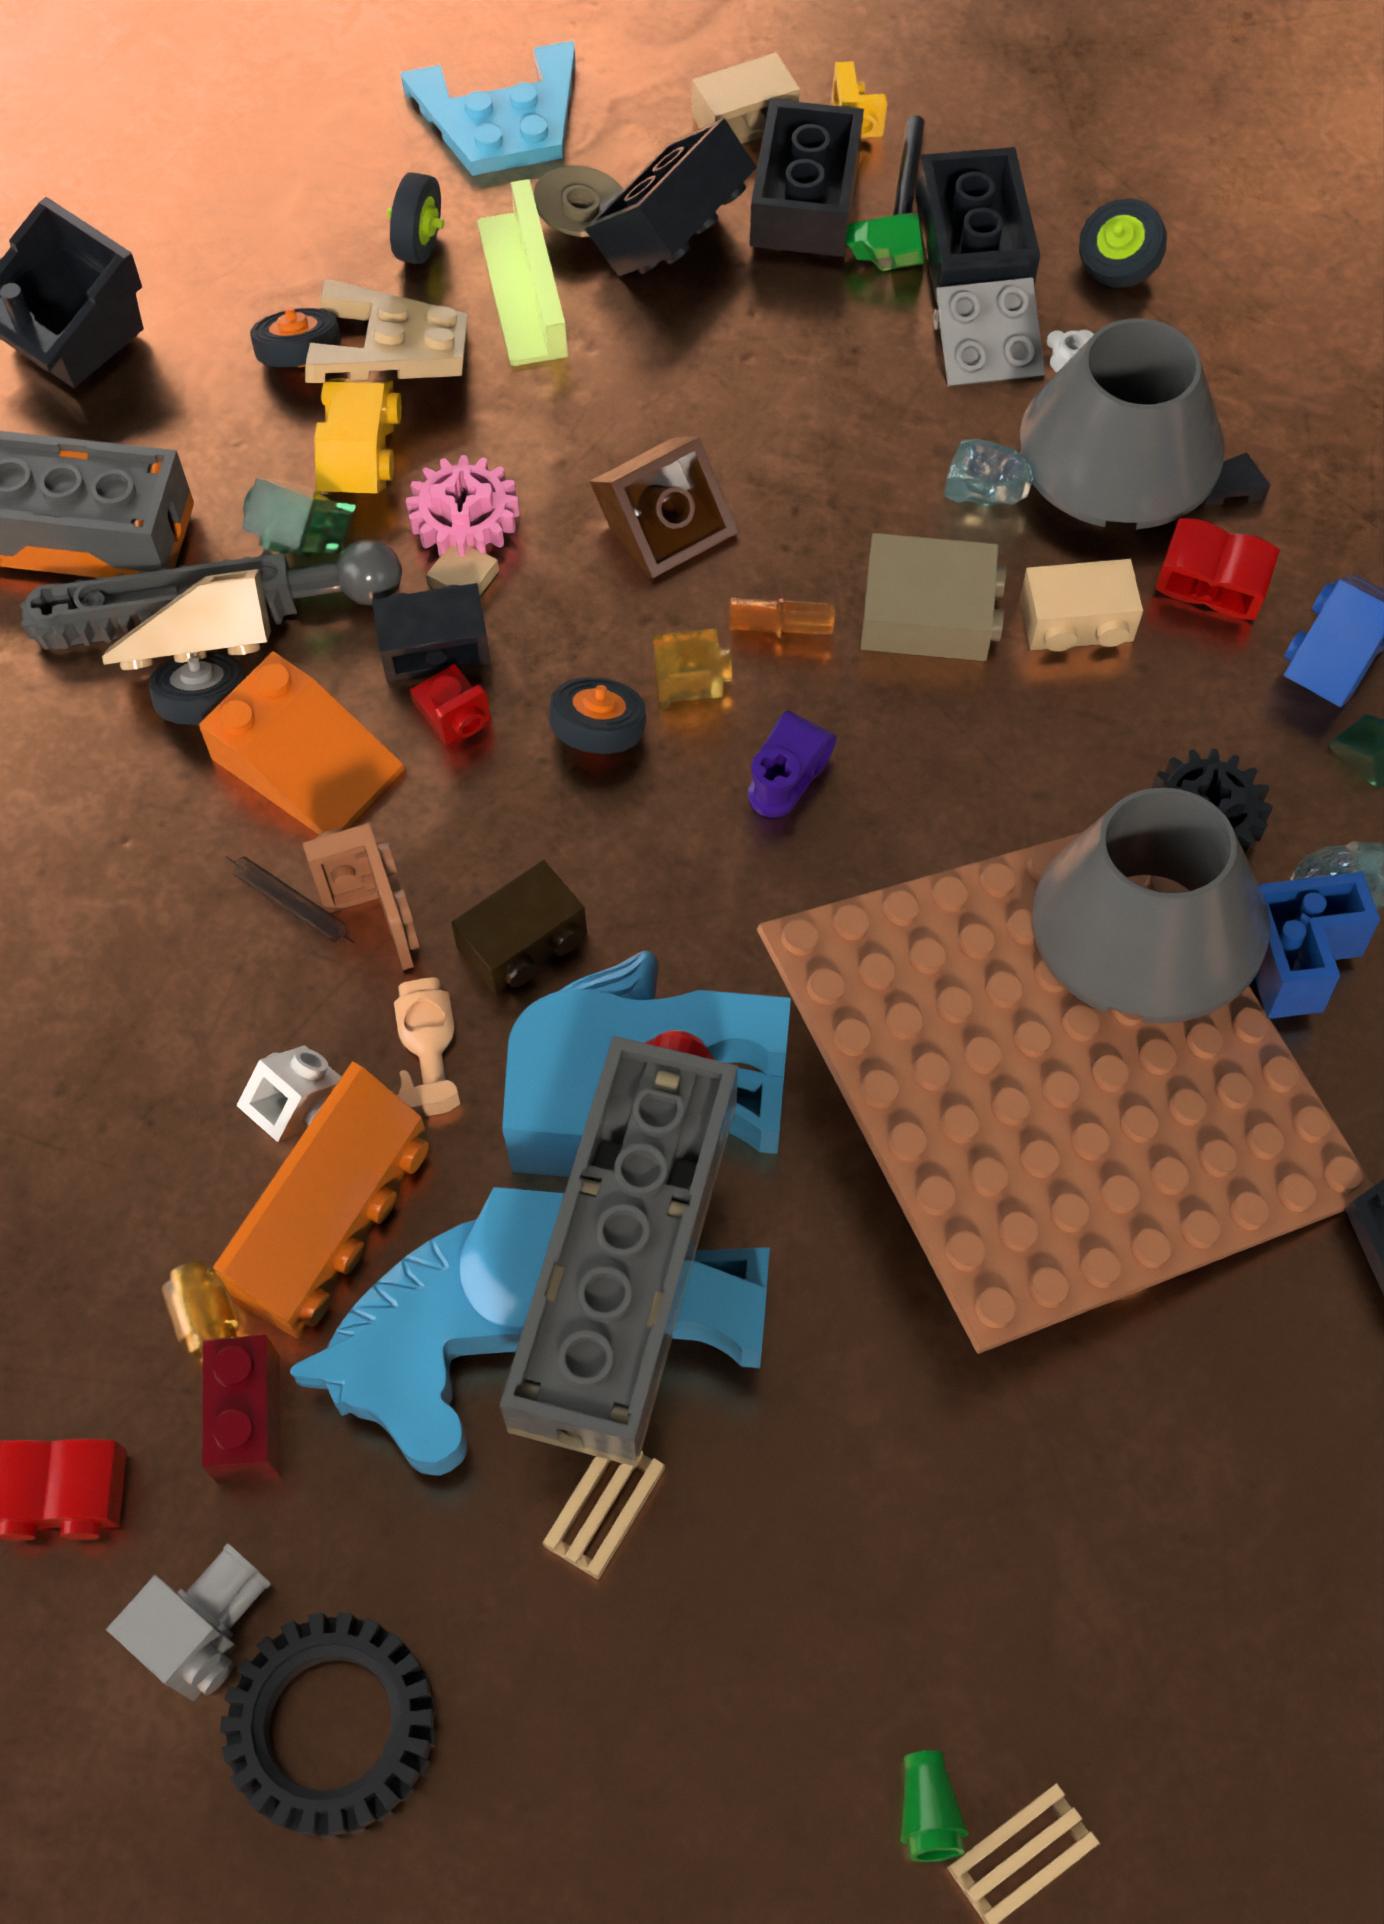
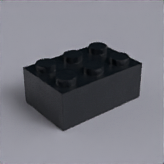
[750,99,864,257]
[585,118,757,276]
[915,147,1040,305]

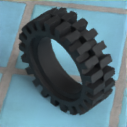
[220,1612,437,1838]

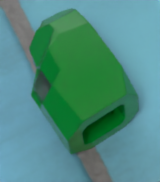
[846,213,924,271]

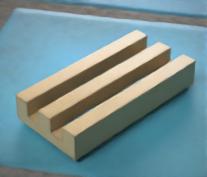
[543,1450,665,1580]
[947,1783,1099,1924]

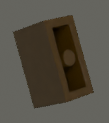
[451,859,587,995]

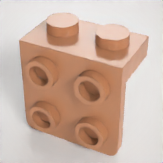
[302,823,420,970]

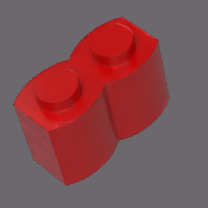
[1155,518,1280,620]
[0,1439,127,1541]

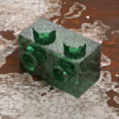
[242,477,356,557]

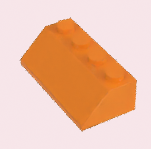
[213,1061,429,1339]

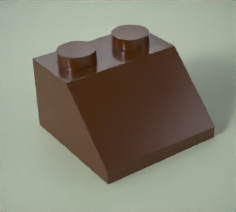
[589,437,739,578]

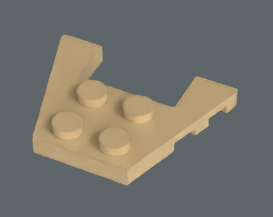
[305,279,468,383]

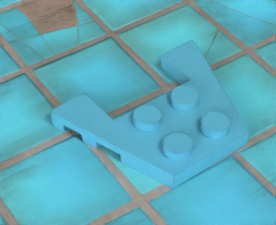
[400,41,576,176]

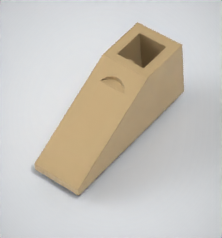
[102,569,271,670]

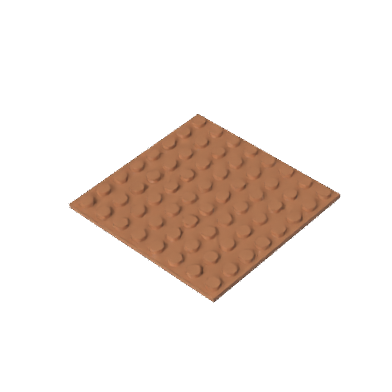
[757,832,1374,1354]

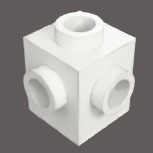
[237,1045,341,1142]

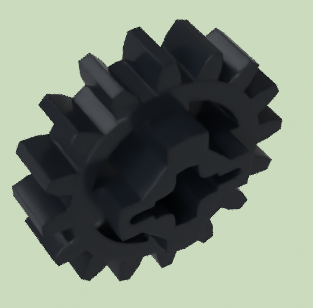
[1152,748,1272,855]

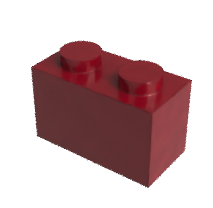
[202,1334,281,1484]

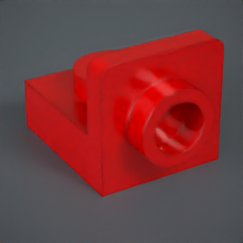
[410,664,491,745]

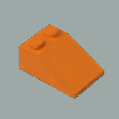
[198,651,405,835]

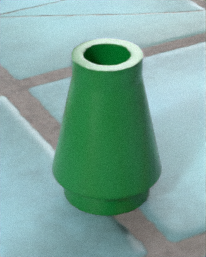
[901,1750,969,1862]

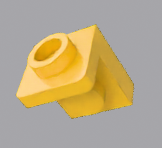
[832,61,887,138]

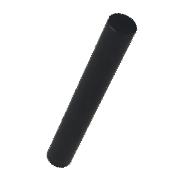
[893,115,925,215]

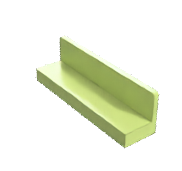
[477,179,568,366]

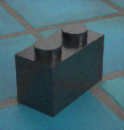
[372,583,491,682]

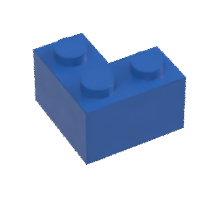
[1283,574,1384,707]
[1254,872,1380,1019]

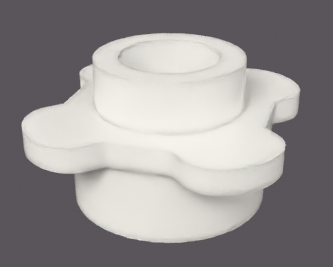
[1047,330,1094,373]

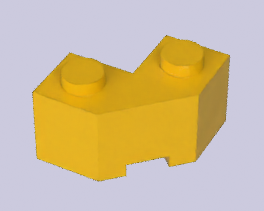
[314,378,402,493]

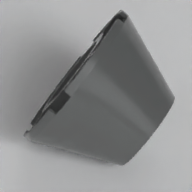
[1020,318,1225,529]
[1032,788,1270,1023]

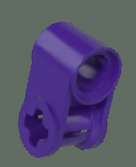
[748,710,837,818]

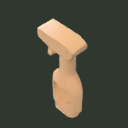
[394,977,461,1117]

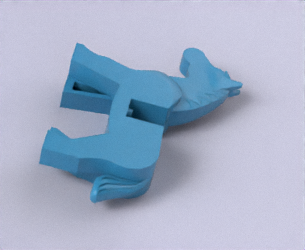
[290,951,791,1475]

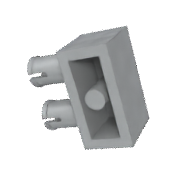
[106,1543,271,1702]

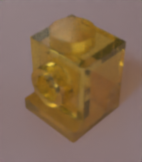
[652,628,732,709]

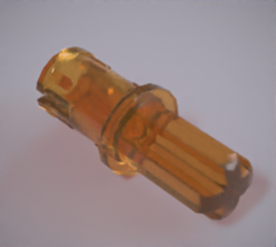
[729,595,835,638]

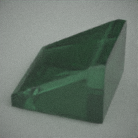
[1330,714,1384,788]

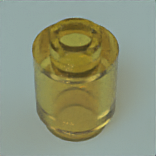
[161,1261,239,1358]

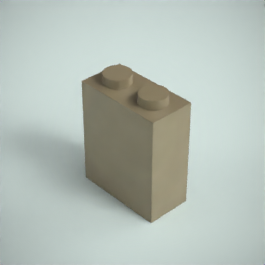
[860,533,1006,661]

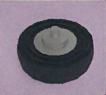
[149,652,246,725]

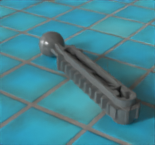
[20,539,402,650]

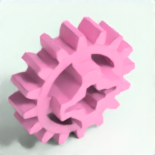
[406,455,520,556]

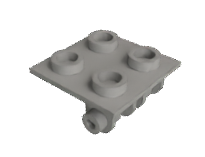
[933,278,1045,387]

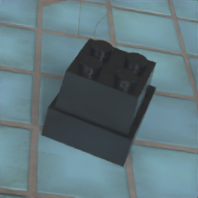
[0,197,144,388]

